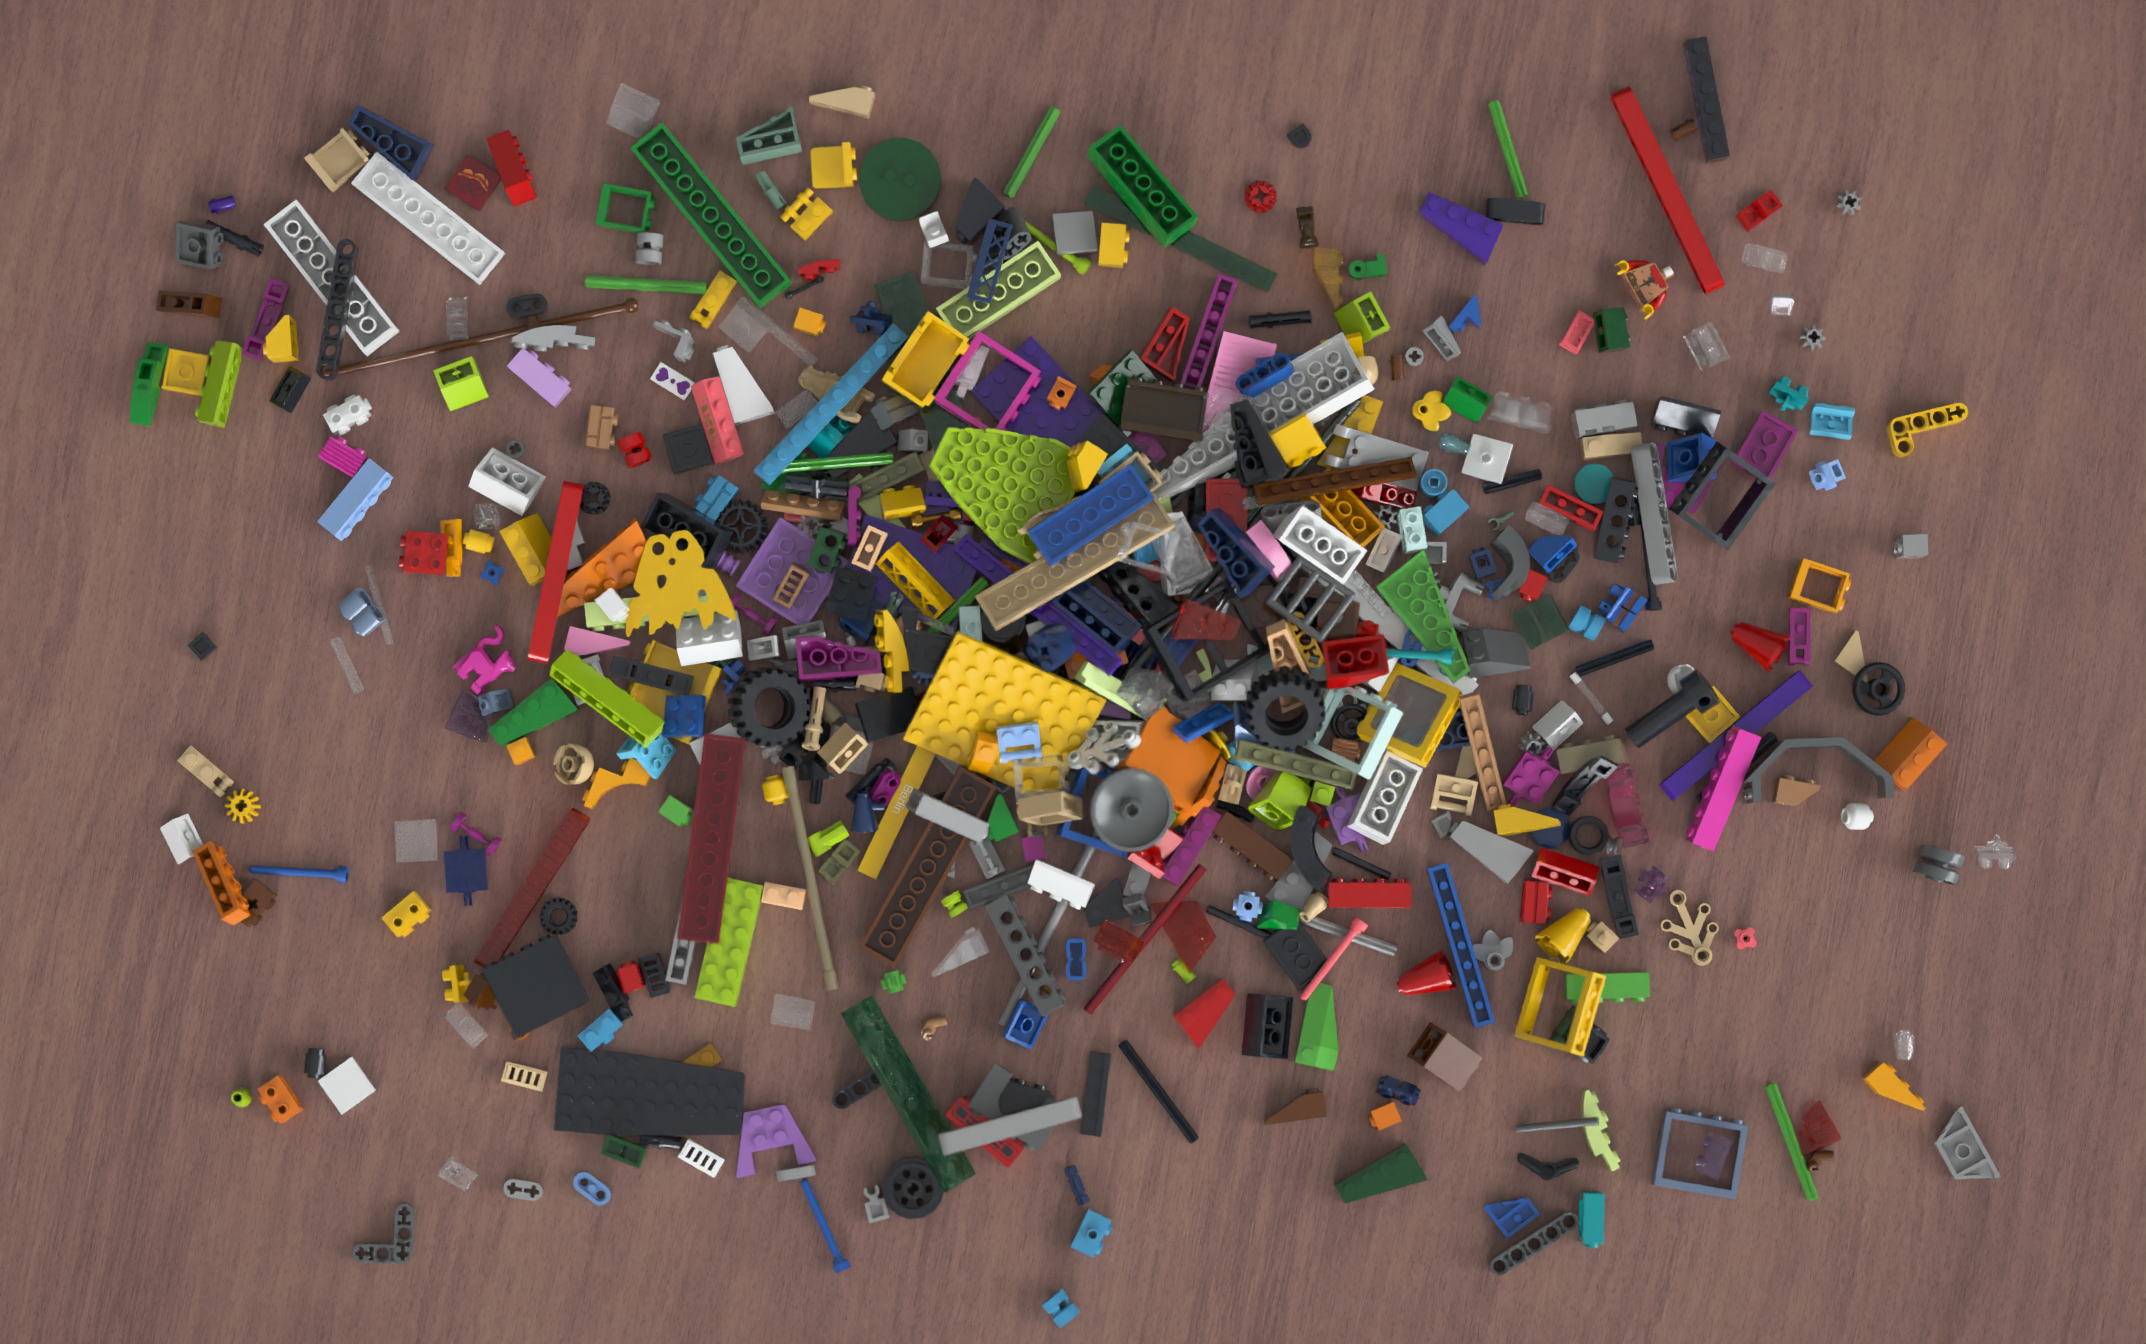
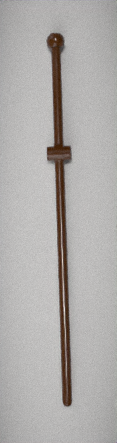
[323,298,639,376]

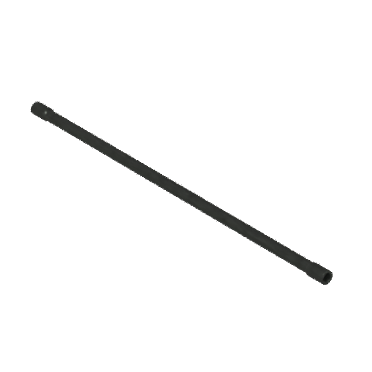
[1106,399,1361,704]

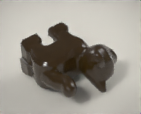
[1296,206,1319,249]

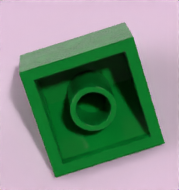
[987,794,1019,843]

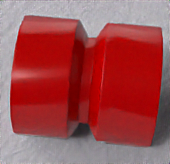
[617,431,653,469]

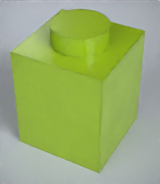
[1310,780,1336,806]

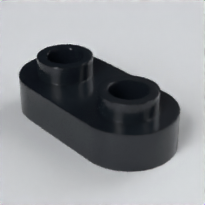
[506,294,548,319]

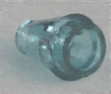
[1438,432,1471,455]

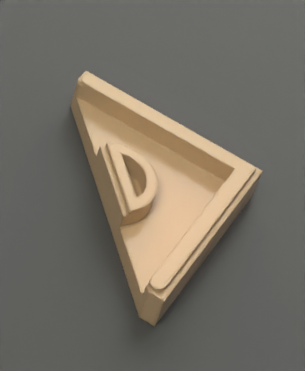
[1834,630,1868,683]
[1455,739,1477,778]

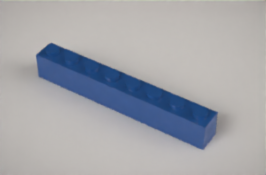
[1426,863,1495,1028]

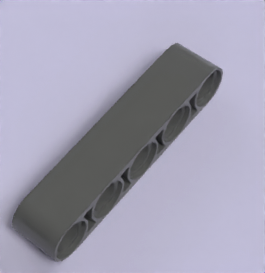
[1488,1211,1579,1276]

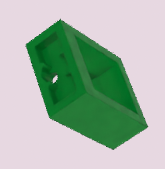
[596,183,656,233]

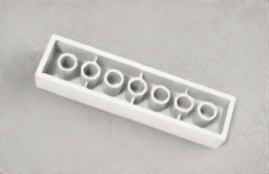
[264,200,400,356]

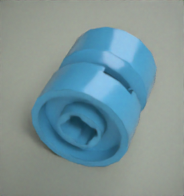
[1419,469,1448,498]
[1568,605,1606,642]
[1041,1289,1080,1328]

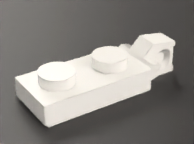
[955,341,990,399]

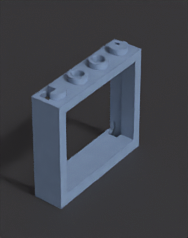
[1652,1108,1748,1200]

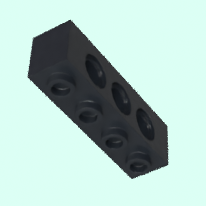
[1594,476,1639,563]
[1098,557,1170,630]

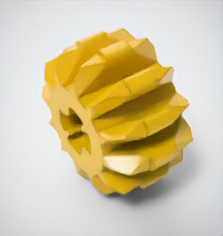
[225,788,261,824]

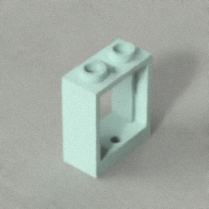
[1396,506,1427,555]

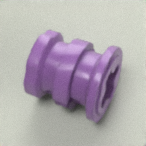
[716,551,741,576]

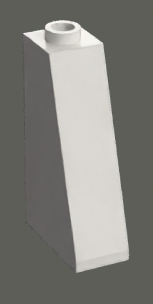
[713,345,775,425]

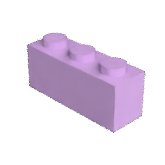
[507,348,572,408]

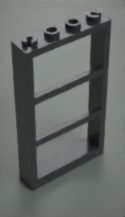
[1142,573,1304,703]

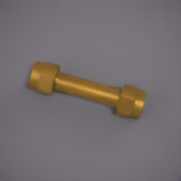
[911,507,962,528]

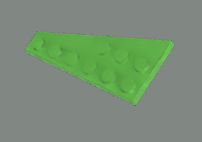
[1376,549,1470,684]

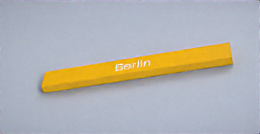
[857,746,936,879]

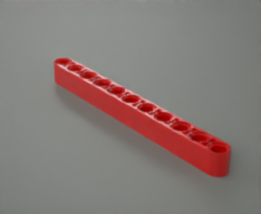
[1610,86,1725,295]

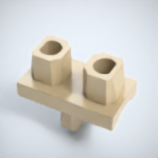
[1218,764,1247,805]

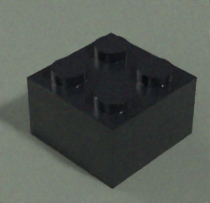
[826,566,877,623]

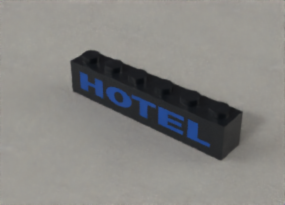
[1683,36,1730,164]

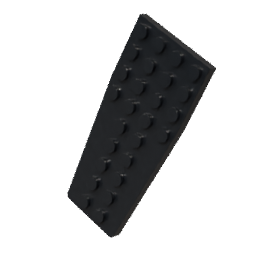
[554,1048,746,1136]

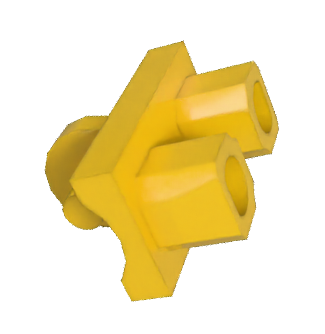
[442,964,472,1003]

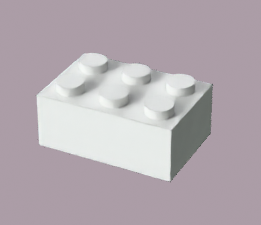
[676,610,743,666]

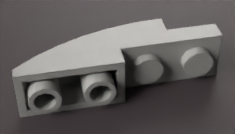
[509,325,595,352]

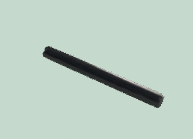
[1118,1040,1199,1144]

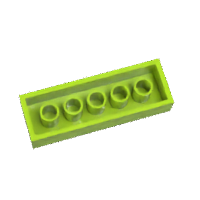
[694,878,764,1007]

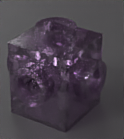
[1634,866,1669,903]

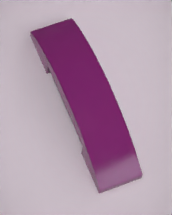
[241,278,290,361]

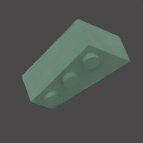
[736,106,802,165]

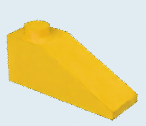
[1494,805,1561,837]

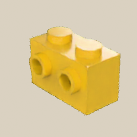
[1098,223,1130,268]
[382,891,432,937]

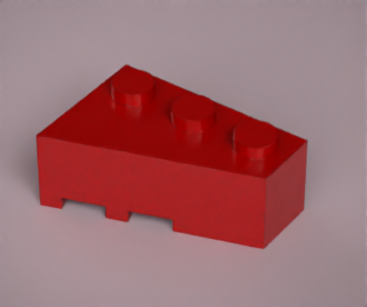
[486,129,537,207]
[1173,978,1235,1049]

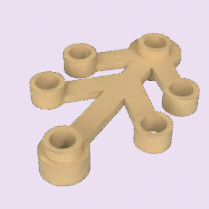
[1660,890,1719,966]

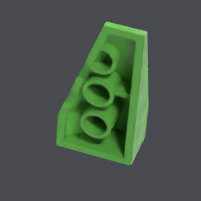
[1294,983,1339,1071]

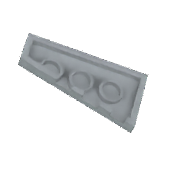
[1265,832,1332,918]

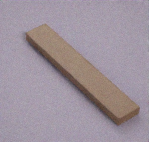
[1458,691,1507,811]

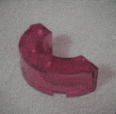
[1605,763,1652,849]

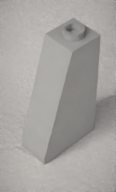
[905,788,989,843]
[1449,821,1534,884]

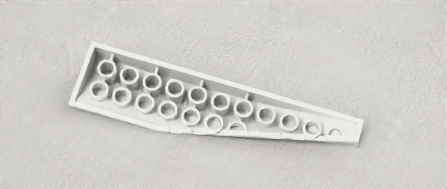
[1146,332,1374,500]

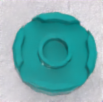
[1574,464,1614,505]

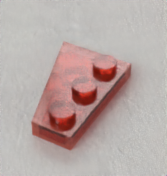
[1171,599,1241,640]

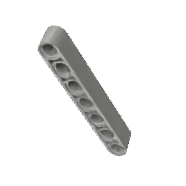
[1631,442,1678,585]
[938,1096,1082,1155]

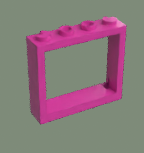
[934,331,1042,431]

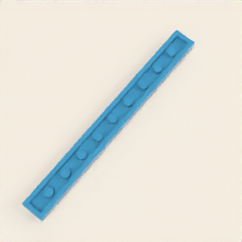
[754,323,909,485]

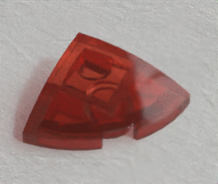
[1798,1100,1842,1156]

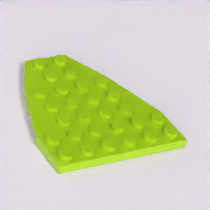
[929,428,1075,564]

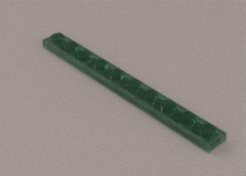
[1084,185,1277,293]

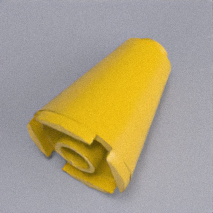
[1535,908,1591,964]

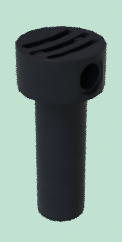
[1625,669,1720,748]

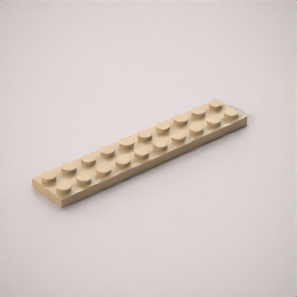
[975,493,1175,631]

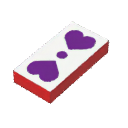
[650,362,696,401]

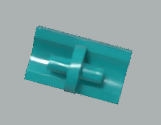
[1768,376,1809,412]

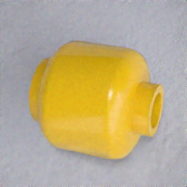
[762,774,789,806]

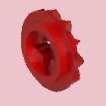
[1244,180,1277,213]

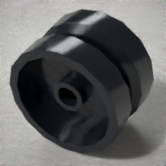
[980,609,1026,643]

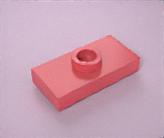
[1559,310,1594,355]

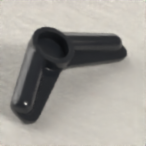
[1517,1153,1579,1181]

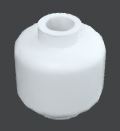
[1841,803,1874,830]

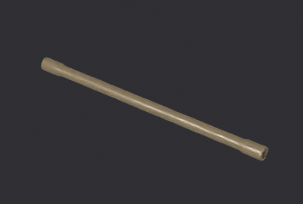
[782,766,838,991]

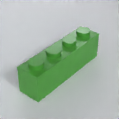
[1564,972,1650,1003]

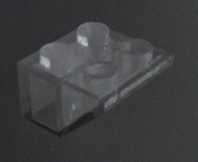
[606,83,661,139]
[1116,667,1174,720]

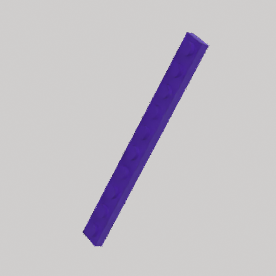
[953,534,1123,677]

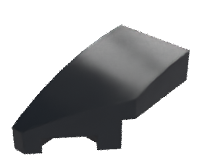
[799,759,834,781]

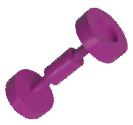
[731,593,778,636]
[450,812,502,857]

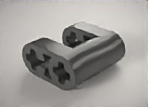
[995,207,1031,260]

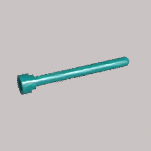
[1386,648,1454,665]

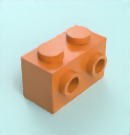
[257,1075,304,1124]

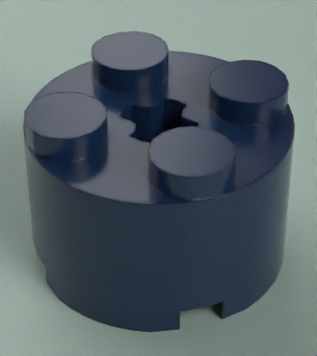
[1026,623,1076,672]

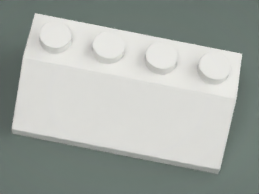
[1273,505,1367,585]

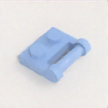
[996,721,1042,763]

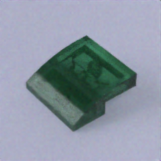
[1512,594,1569,650]

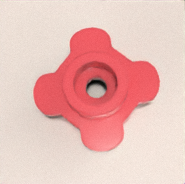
[1734,927,1757,949]

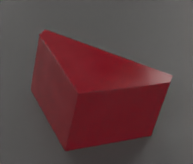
[920,514,958,553]

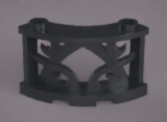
[1290,805,1334,891]

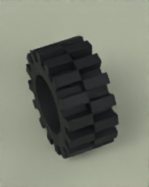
[539,898,578,935]

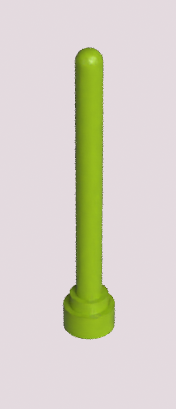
[1025,221,1092,275]

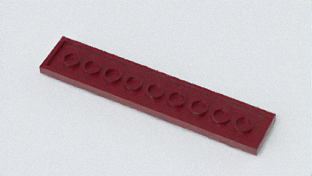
[677,734,746,944]

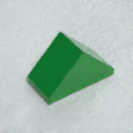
[1257,900,1300,929]

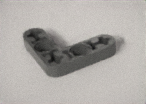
[352,1203,415,1264]

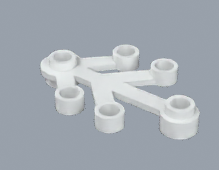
[1067,721,1141,774]

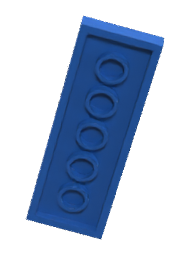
[1027,464,1154,567]

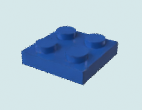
[662,695,706,738]

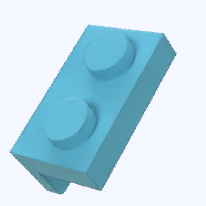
[1810,403,1855,440]

